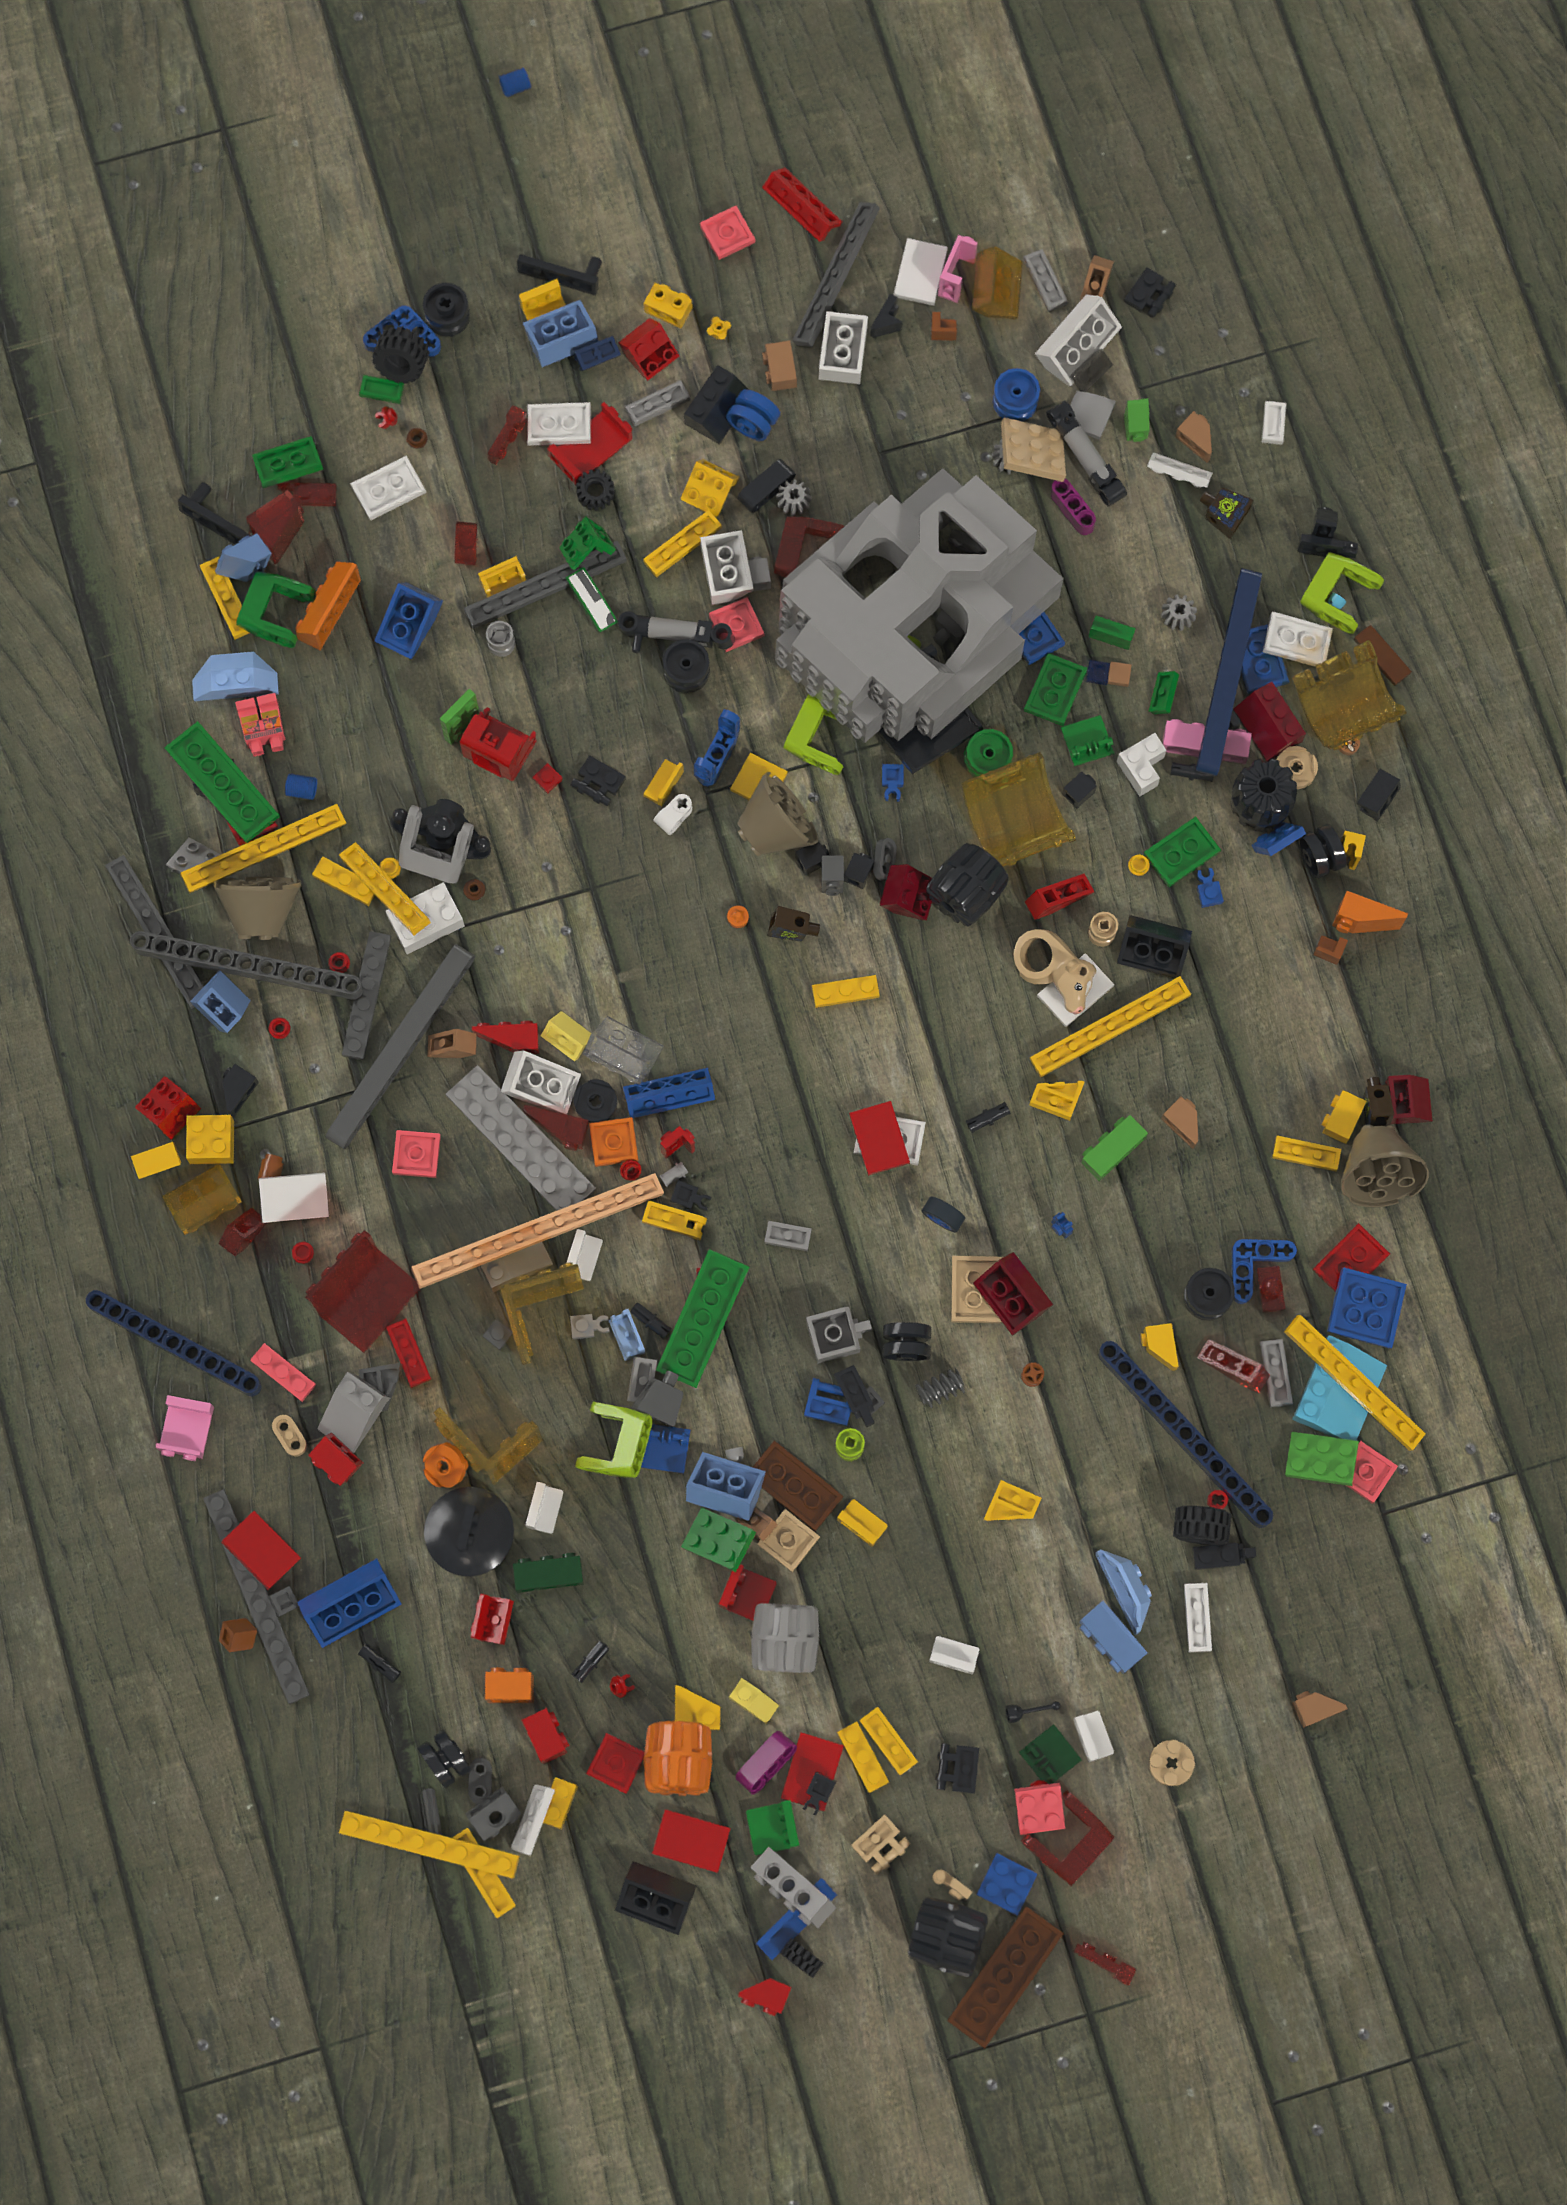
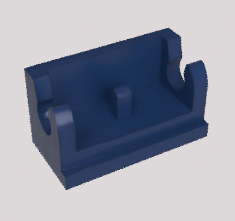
[574,336,621,372]

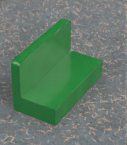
[1089,616,1136,650]

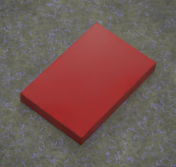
[849,1101,910,1176]
[1312,1223,1390,1292]
[221,1511,301,1590]
[781,1732,844,1812]
[652,1809,731,1873]

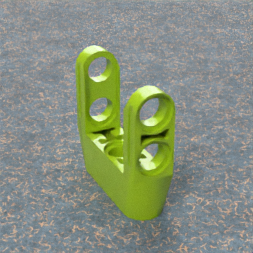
[1300,552,1384,634]
[783,695,843,775]
[575,1402,652,1478]

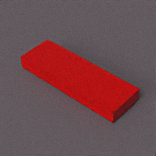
[386,1318,432,1388]

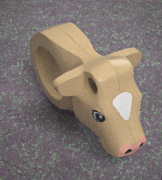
[1013,929,1097,1015]

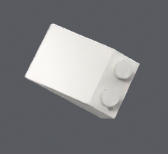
[500,1051,581,1115]

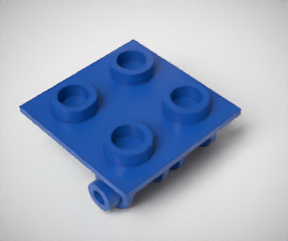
[641,1424,690,1474]

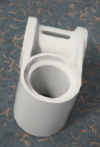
[653,794,692,835]

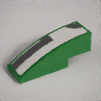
[565,567,618,633]

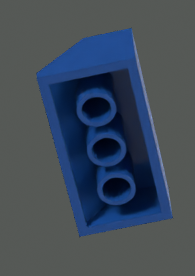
[297,1559,401,1648]

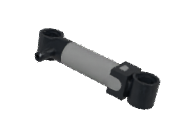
[1046,400,1127,507]
[618,611,735,653]

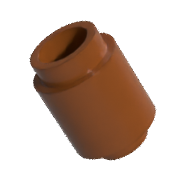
[257,1154,284,1181]

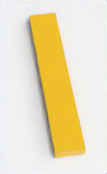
[339,842,431,936]

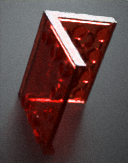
[305,1230,420,1353]

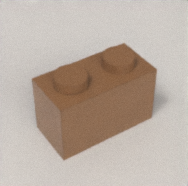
[762,341,797,391]

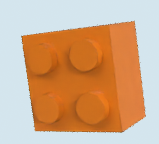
[485,1668,534,1703]

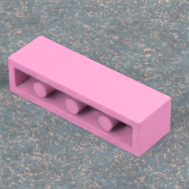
[1163,719,1252,764]

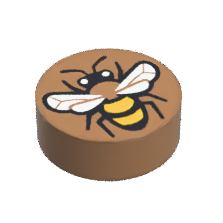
[1338,733,1360,755]

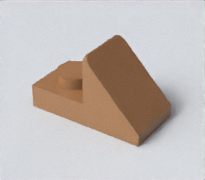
[735,1507,778,1541]

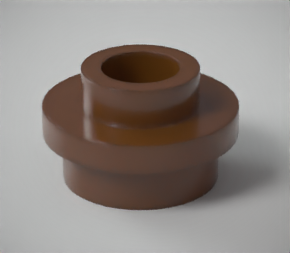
[407,428,428,449]
[464,879,485,901]

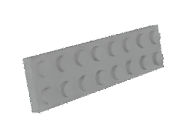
[446,1065,596,1211]

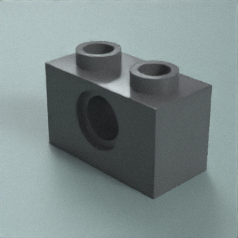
[821,856,844,896]
[466,1787,521,1841]

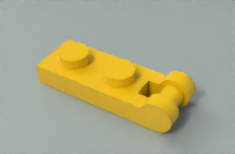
[642,1200,707,1240]

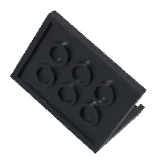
[877,644,983,774]

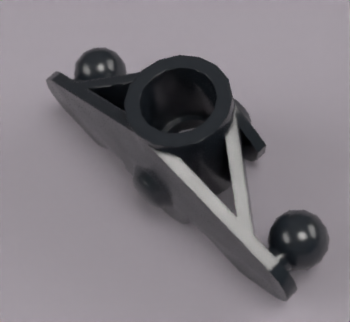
[390,799,491,859]

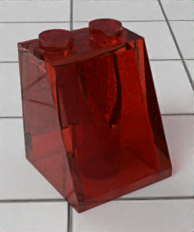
[246,489,304,565]

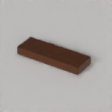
[1353,625,1412,686]

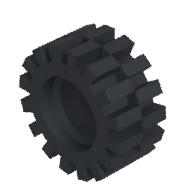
[576,469,615,511]
[780,1938,824,1978]

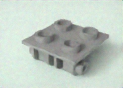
[166,838,221,888]

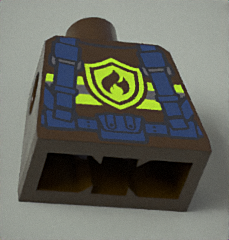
[1199,488,1254,539]
[767,906,820,941]
[1363,1077,1394,1127]

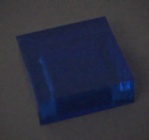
[1086,660,1110,685]

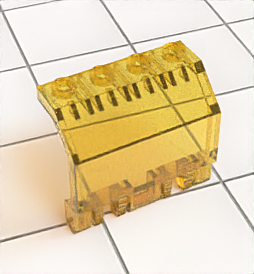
[1293,640,1407,750]

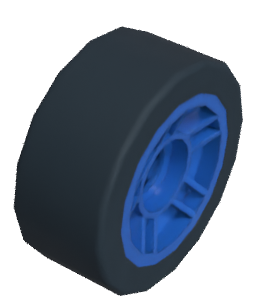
[921,1196,965,1233]

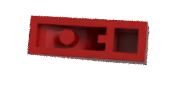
[1025,874,1095,920]

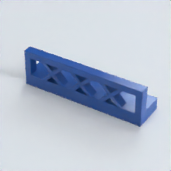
[623,1068,715,1118]
[756,1878,837,1960]

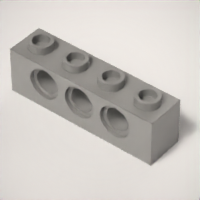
[750,1847,836,1928]

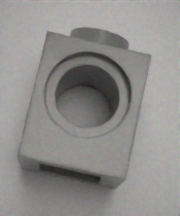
[748,557,771,592]

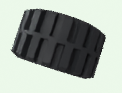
[372,327,429,384]
[1173,1505,1232,1545]

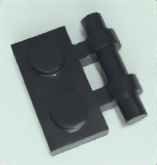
[1124,267,1176,318]
[571,755,626,806]
[935,1744,980,1794]

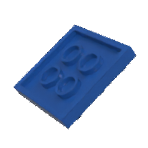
[1327,1267,1407,1349]

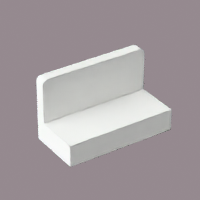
[564,1229,603,1281]
[526,1482,564,1534]
[929,1636,979,1675]
[1073,1711,1114,1762]

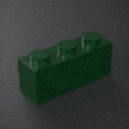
[513,1553,584,1593]

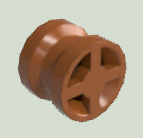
[1021,1363,1044,1387]

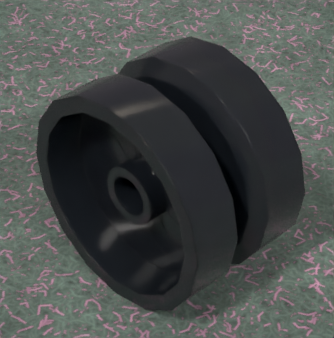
[422,282,470,337]
[663,639,710,693]
[1298,824,1347,879]
[1184,1268,1235,1321]
[882,1322,931,1361]
[417,1729,472,1789]

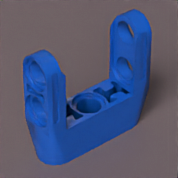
[694,709,740,786]

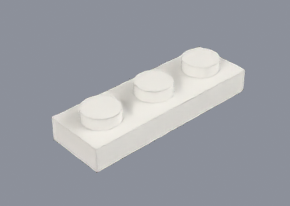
[1147,452,1212,488]
[1184,1583,1212,1652]

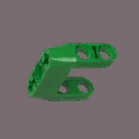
[236,571,316,648]

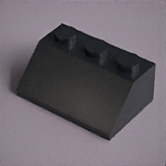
[684,365,749,445]
[1117,915,1192,978]
[615,1861,697,1935]

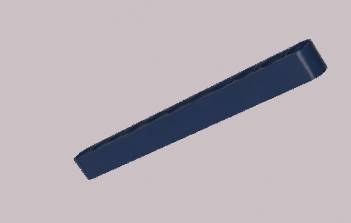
[1196,568,1262,776]
[1098,1341,1273,1528]

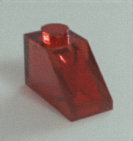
[218,1207,267,1257]

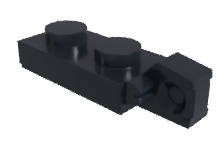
[1297,534,1358,558]
[834,1365,875,1428]
[1192,1543,1257,1570]

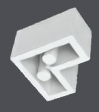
[1117,733,1166,797]

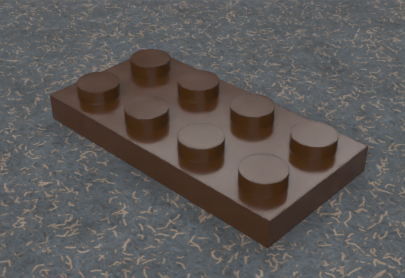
[753,1440,844,1532]

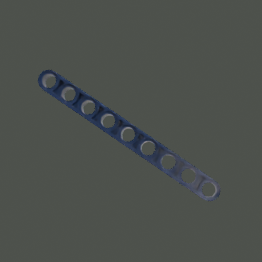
[86,1290,262,1397]

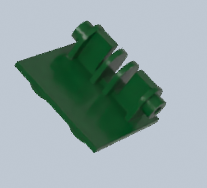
[1019,1724,1082,1784]

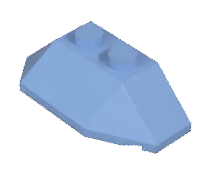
[192,652,279,701]
[1095,1550,1152,1635]

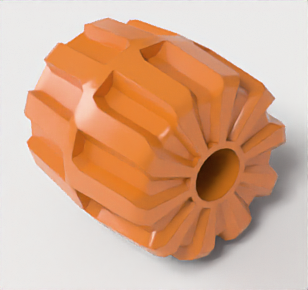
[644,1721,712,1796]

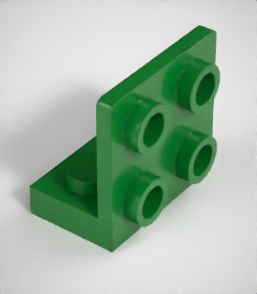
[560,516,616,570]
[746,1800,799,1855]

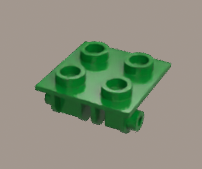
[1061,715,1115,766]

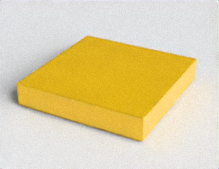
[730,753,788,800]

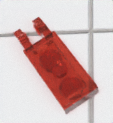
[277,482,337,506]

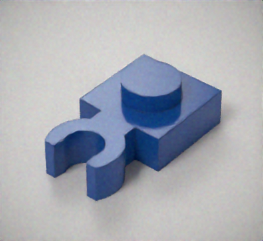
[882,764,904,802]
[1197,868,1224,908]
[1051,1212,1074,1239]

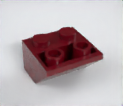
[879,864,932,921]
[1385,1075,1433,1124]

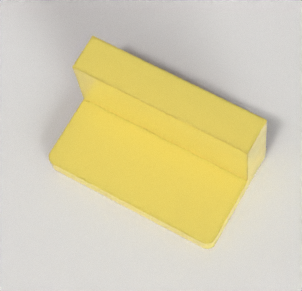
[541,1011,595,1062]

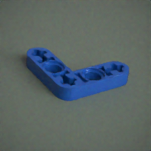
[363,305,441,356]
[1232,1239,1297,1304]

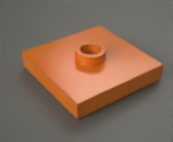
[589,1117,638,1167]

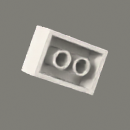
[819,312,868,384]
[386,882,465,954]

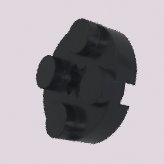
[574,1079,618,1123]

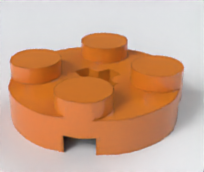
[423,1442,468,1488]

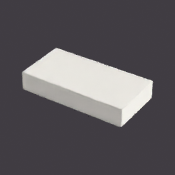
[1262,401,1286,444]

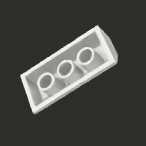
[1035,294,1122,386]

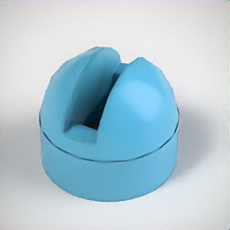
[1327,593,1346,610]

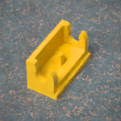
[478,556,526,597]
[1340,831,1366,870]
[131,1142,181,1179]

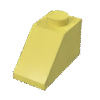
[729,1678,779,1725]

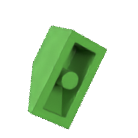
[1124,399,1150,442]

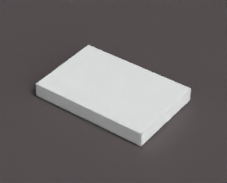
[894,238,948,306]
[528,402,591,446]
[351,456,426,521]
[1263,611,1333,669]
[1037,953,1114,1027]
[854,1117,926,1166]
[259,1172,329,1223]
[511,1784,555,1856]

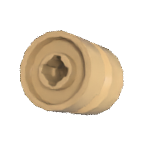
[1088,912,1118,947]

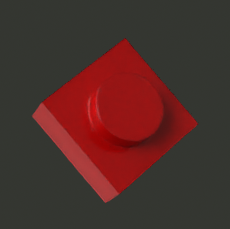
[532,763,563,794]

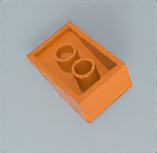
[1332,891,1408,933]

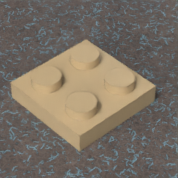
[757,1509,820,1573]

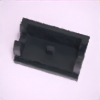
[1357,769,1401,822]

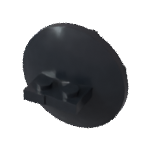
[424,1487,514,1577]

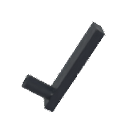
[517,254,602,296]
[178,482,252,545]

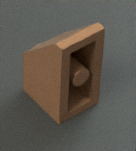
[1079,255,1114,302]
[1175,411,1212,463]
[427,1029,476,1058]
[1161,1097,1198,1149]
[1292,1691,1347,1728]

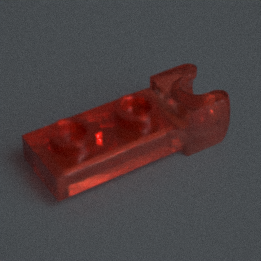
[487,405,528,465]
[1073,1942,1137,1986]

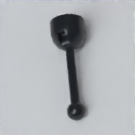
[1005,1701,1060,1724]

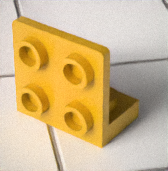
[519,279,566,321]
[681,459,740,517]

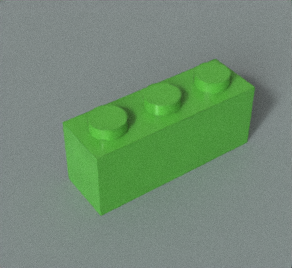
[1081,1115,1148,1181]

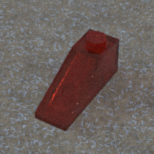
[523,1105,589,1151]
[1197,1339,1270,1394]

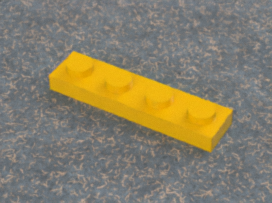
[643,510,722,578]
[200,557,249,640]
[452,1828,516,1919]

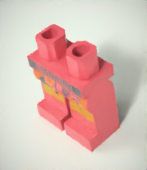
[235,693,286,757]

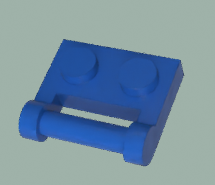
[804,1378,851,1427]

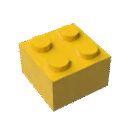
[186,1115,234,1164]

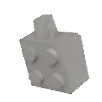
[806,1307,872,1364]

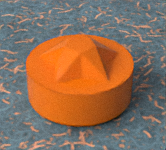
[727,906,749,928]

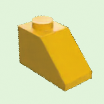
[1140,1323,1179,1371]

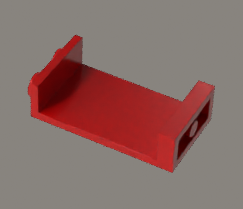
[547,402,633,486]

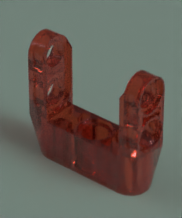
[774,516,845,578]
[1020,1790,1115,1886]

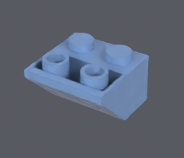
[215,534,272,582]
[190,970,251,1033]

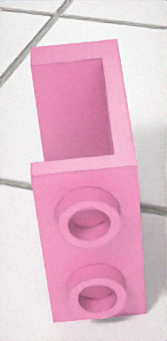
[938,235,978,303]
[156,1395,214,1461]

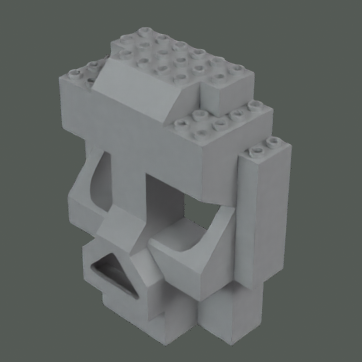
[775,468,1063,743]

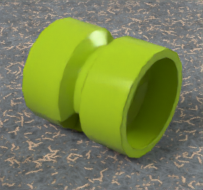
[835,1428,865,1461]

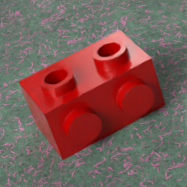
[308,1432,364,1486]

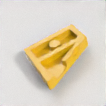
[1029,1081,1084,1121]
[984,1480,1042,1521]
[675,1685,720,1730]

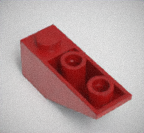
[472,1021,539,1054]

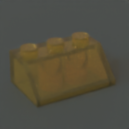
[972,246,1023,319]
[162,1163,242,1235]

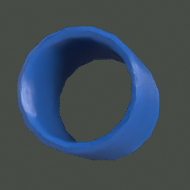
[499,67,531,98]
[285,773,317,800]

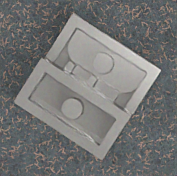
[1070,391,1116,440]

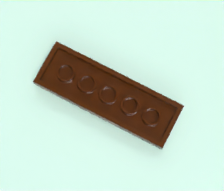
[947,1906,1064,2049]

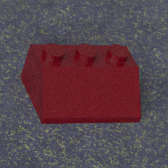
[1233,681,1306,762]
[973,1252,1053,1336]

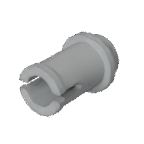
[659,1162,688,1187]

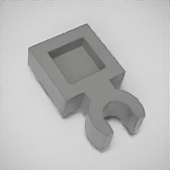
[570,1314,610,1339]

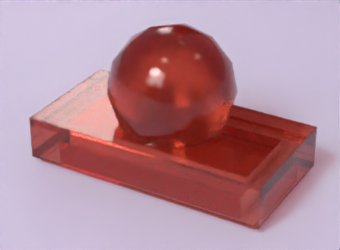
[455,521,478,565]
[1257,1266,1286,1313]

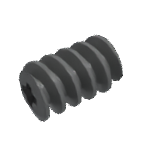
[915,1368,965,1408]

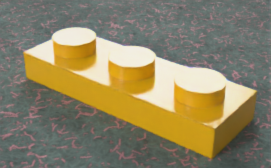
[312,856,375,906]
[812,975,880,1008]
[1272,1136,1341,1171]
[859,1707,918,1776]
[837,1722,889,1793]

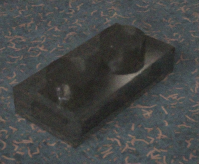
[1070,349,1113,392]

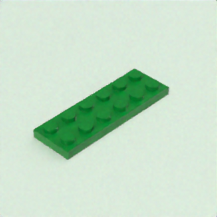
[164,721,280,843]
[656,1248,750,1388]

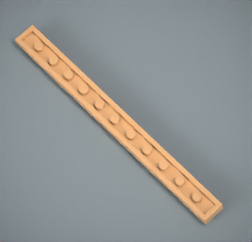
[411,1173,664,1289]

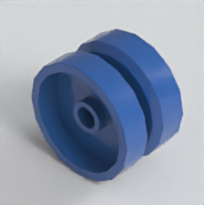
[993,368,1040,422]
[726,389,780,441]

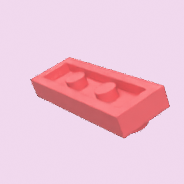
[250,1343,316,1402]

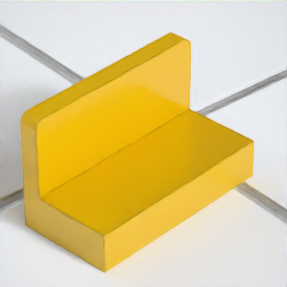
[644,759,684,806]
[837,1499,888,1547]

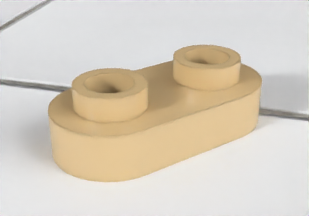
[272,1415,307,1457]

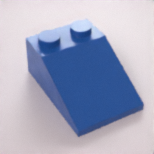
[374,582,443,659]

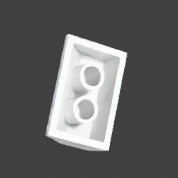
[700,530,753,605]

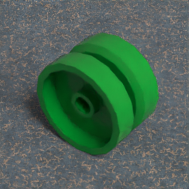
[963,729,1013,780]

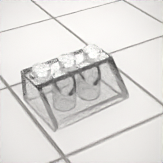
[583,1016,664,1085]

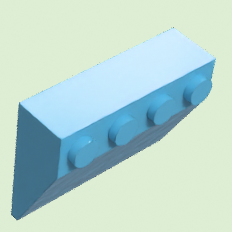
[1292,1335,1387,1441]

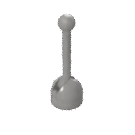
[725,1447,744,1463]

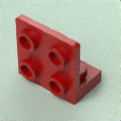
[135,1077,201,1140]
[718,1564,777,1621]

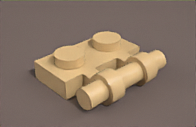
[851,1815,910,1875]
[932,1870,972,1901]

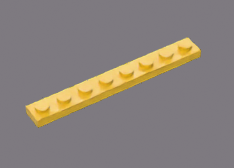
[180,804,346,893]
[1030,976,1191,1078]
[1284,1315,1426,1451]
[339,1811,520,1878]

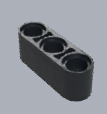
[737,459,796,513]

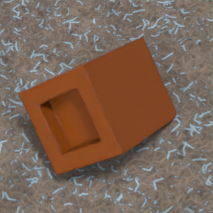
[931,312,957,341]
[1313,936,1348,965]
[219,1618,257,1652]

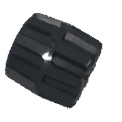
[1231,758,1297,832]
[926,843,1009,927]
[908,1897,988,1977]

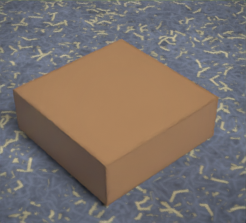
[1107,662,1132,687]

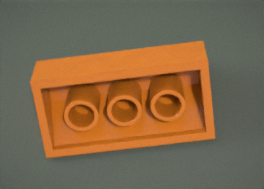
[295,562,361,651]

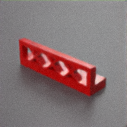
[762,168,842,242]

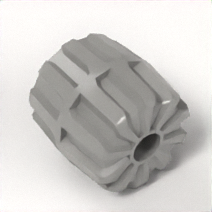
[751,1603,819,1673]

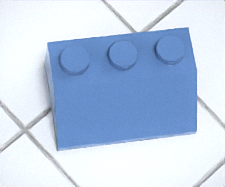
[523,300,598,367]
[686,1452,765,1521]
[1079,1601,1147,1674]

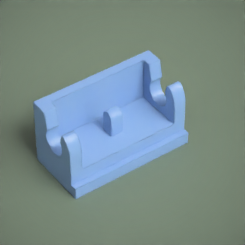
[609,1309,645,1361]

